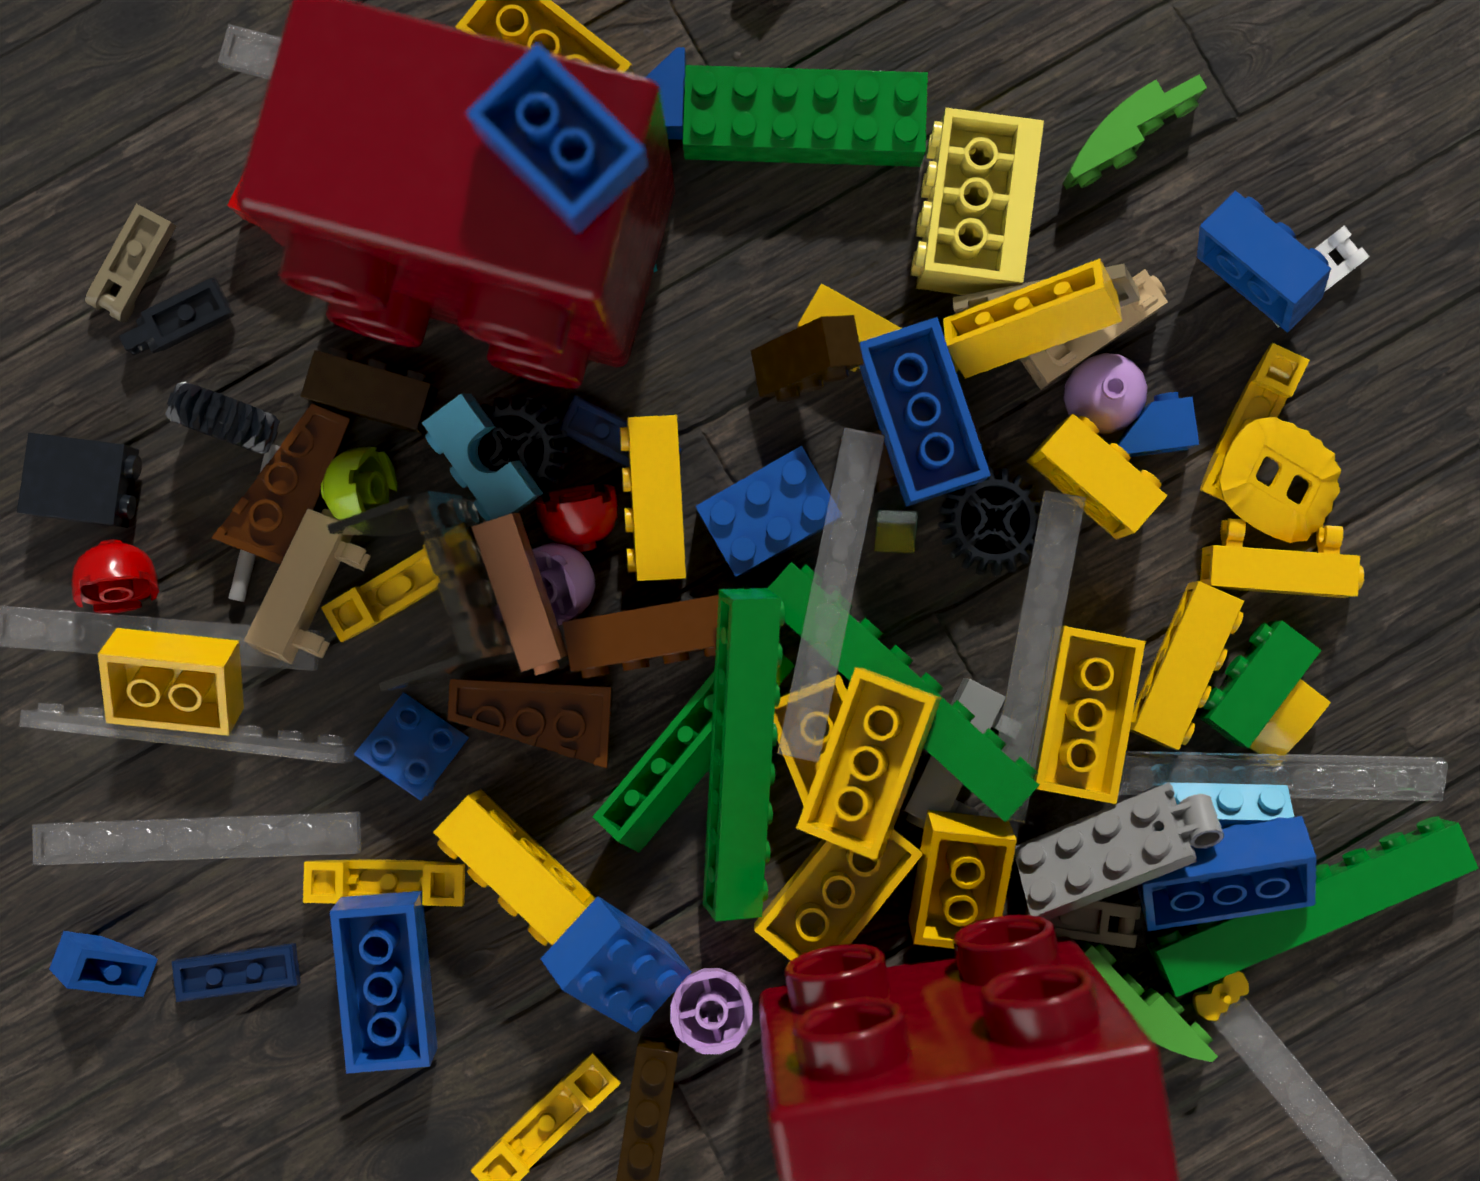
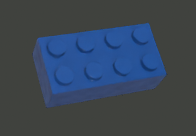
[859,317,991,507]
[1137,816,1316,931]
[330,891,438,1074]

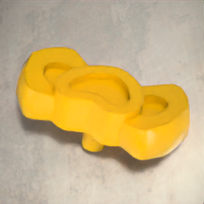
[1192,971,1249,1021]

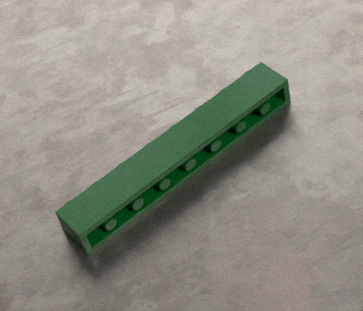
[767,562,1039,822]
[703,588,785,922]
[1147,816,1479,997]

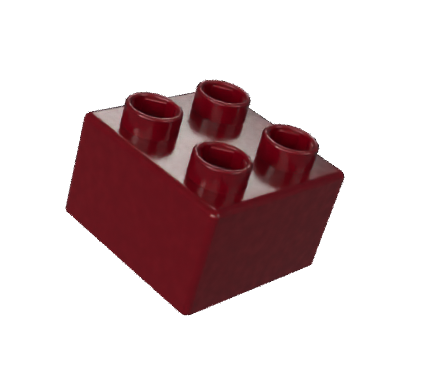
[237,0,675,388]
[758,915,1179,1181]

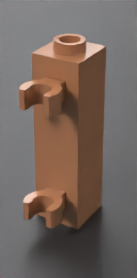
[472,513,568,675]

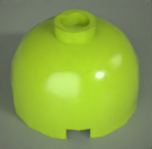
[321,447,397,528]

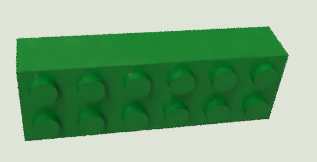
[683,65,928,167]

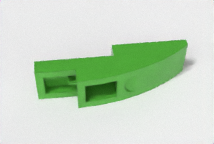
[1063,74,1207,190]
[1078,940,1218,1062]

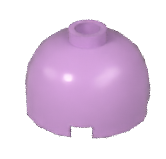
[1064,353,1148,435]
[532,542,595,626]
[671,968,752,1054]

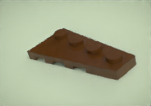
[211,404,351,565]
[447,679,613,768]

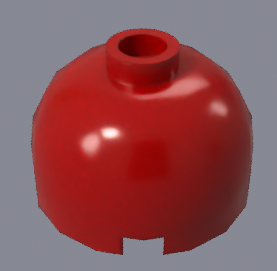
[535,484,618,552]
[71,539,159,613]

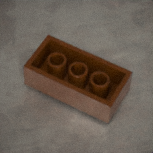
[562,595,719,678]

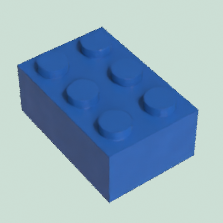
[466,43,648,235]
[1197,191,1331,333]
[695,446,842,579]
[541,896,692,1033]

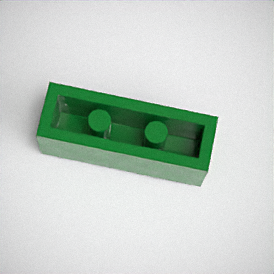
[1198,621,1322,748]

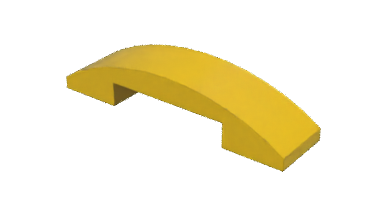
[1200,343,1310,502]
[321,525,479,642]
[303,860,465,906]
[470,1052,620,1181]

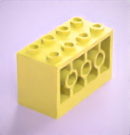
[911,108,1044,295]

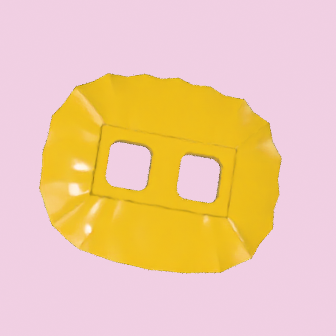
[1219,417,1342,543]

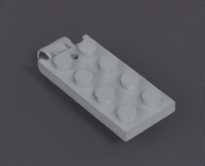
[1014,782,1224,920]

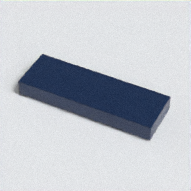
[557,395,682,467]
[172,943,301,1002]

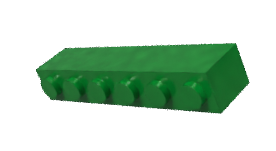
[592,655,795,853]

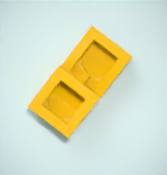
[1249,679,1331,765]

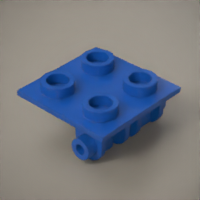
[354,692,469,801]

